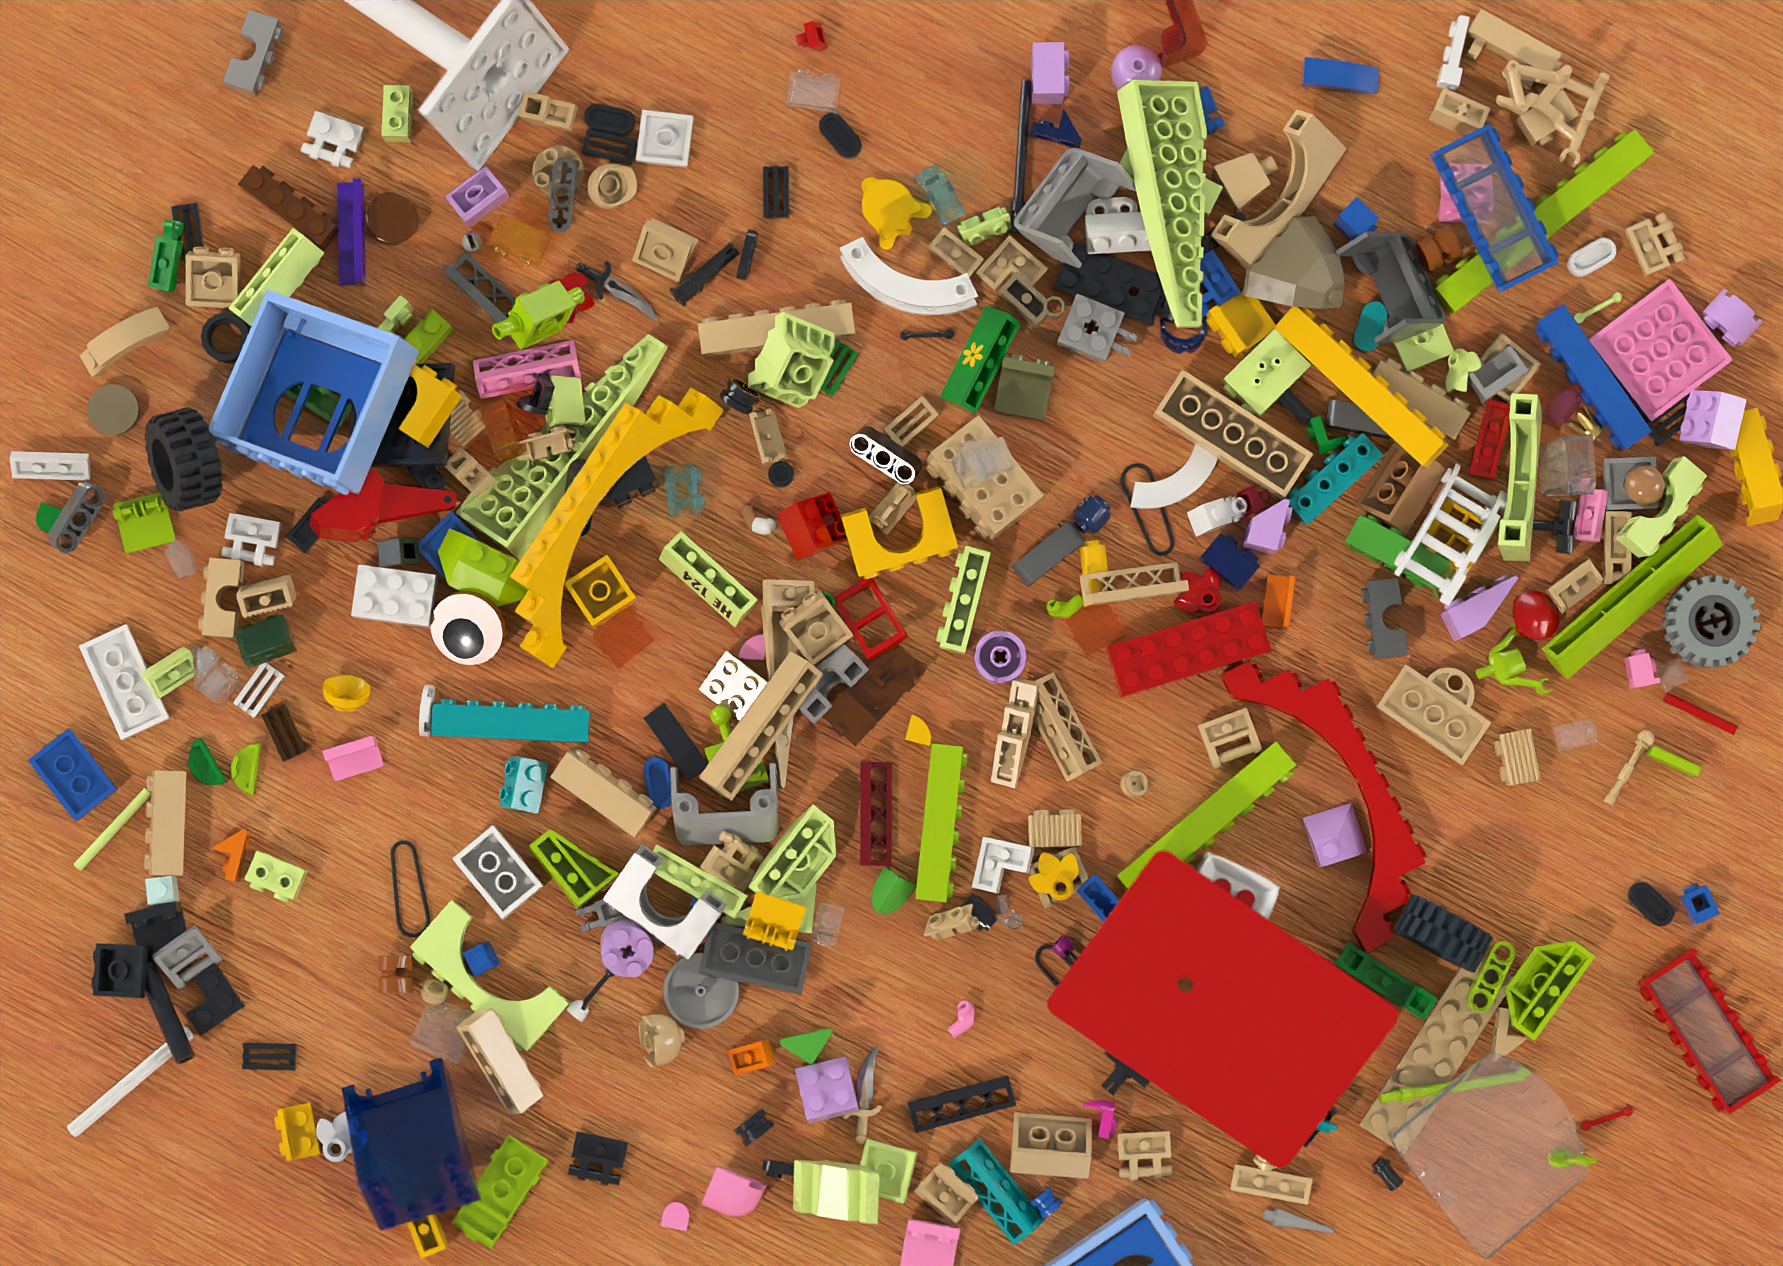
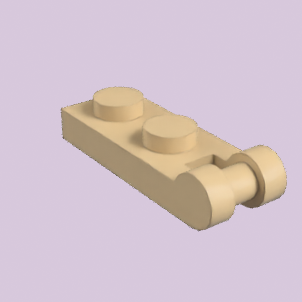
[1603,511,1632,584]

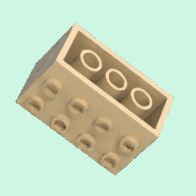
[926,415,1044,542]

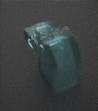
[914,164,965,226]

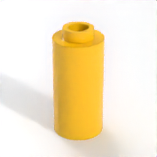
[1079,540,1110,594]

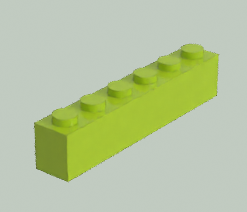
[915,743,967,903]

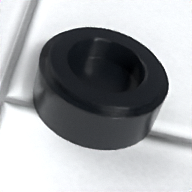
[768,461,794,488]

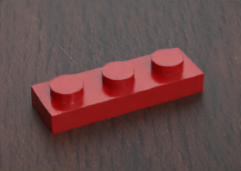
[1467,399,1510,481]

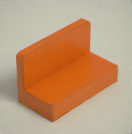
[1261,574,1295,629]

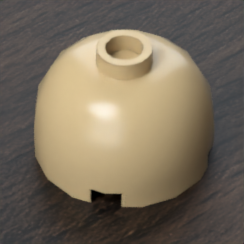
[639,1014,685,1068]

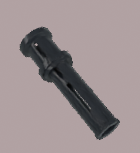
[669,242,740,307]

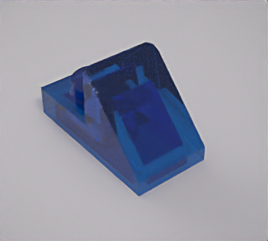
[1030,109,1082,149]

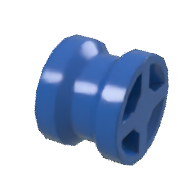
[1030,1186,1063,1219]

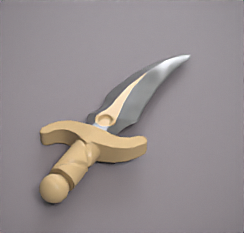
[844,1046,882,1144]

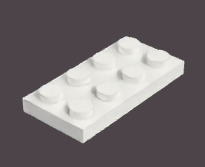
[79,624,170,740]

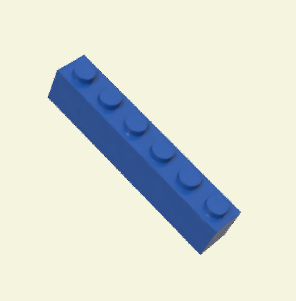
[1534,304,1652,451]

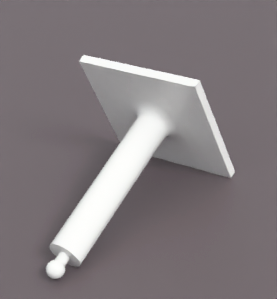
[344,0,570,171]

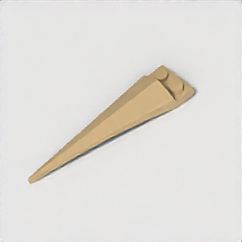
[761,579,814,789]

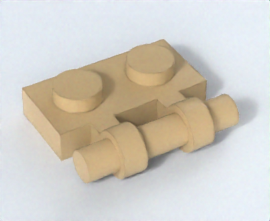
[1624,213,1685,277]
[700,831,764,893]
[1117,1131,1172,1180]

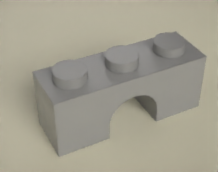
[223,10,283,96]
[798,644,869,724]

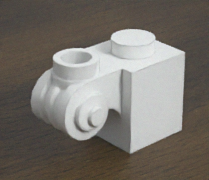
[1187,496,1247,537]

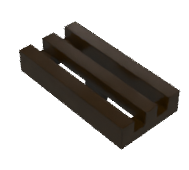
[261,704,308,762]

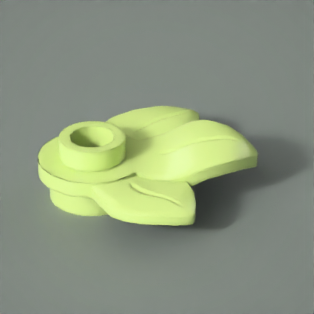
[1445,348,1481,394]

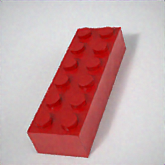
[1106,601,1272,698]

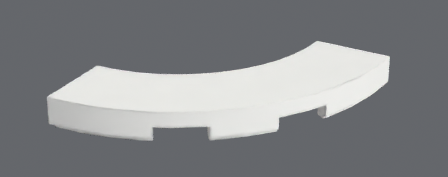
[1130,444,1218,509]

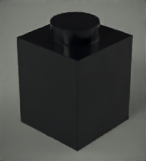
[377,538,420,568]

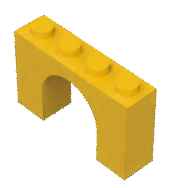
[363,357,462,448]
[840,486,958,579]

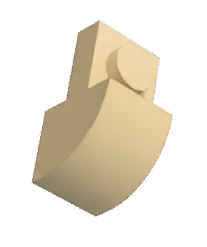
[518,91,578,131]
[445,447,496,498]

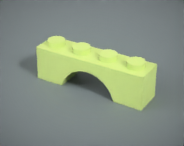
[1616,456,1707,558]

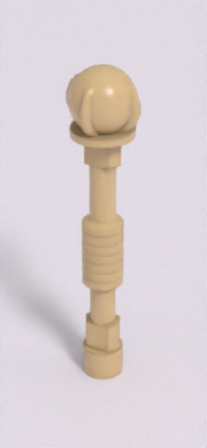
[1604,730,1654,806]

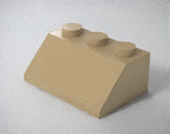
[1010,1112,1092,1179]

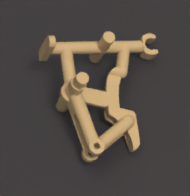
[1496,60,1610,167]

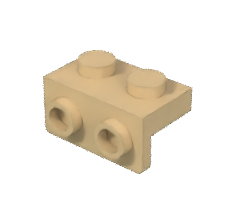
[914,1163,979,1226]

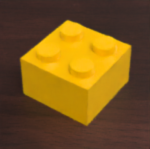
[564,555,637,629]

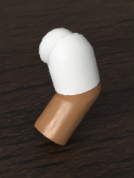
[740,505,776,535]

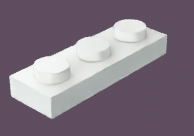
[9,451,92,480]

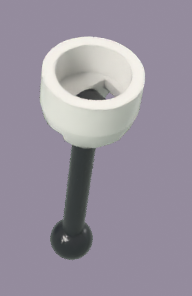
[566,969,615,1023]

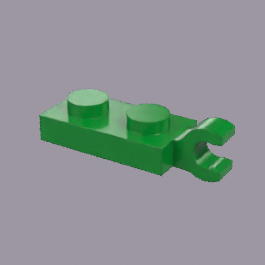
[147,220,184,292]

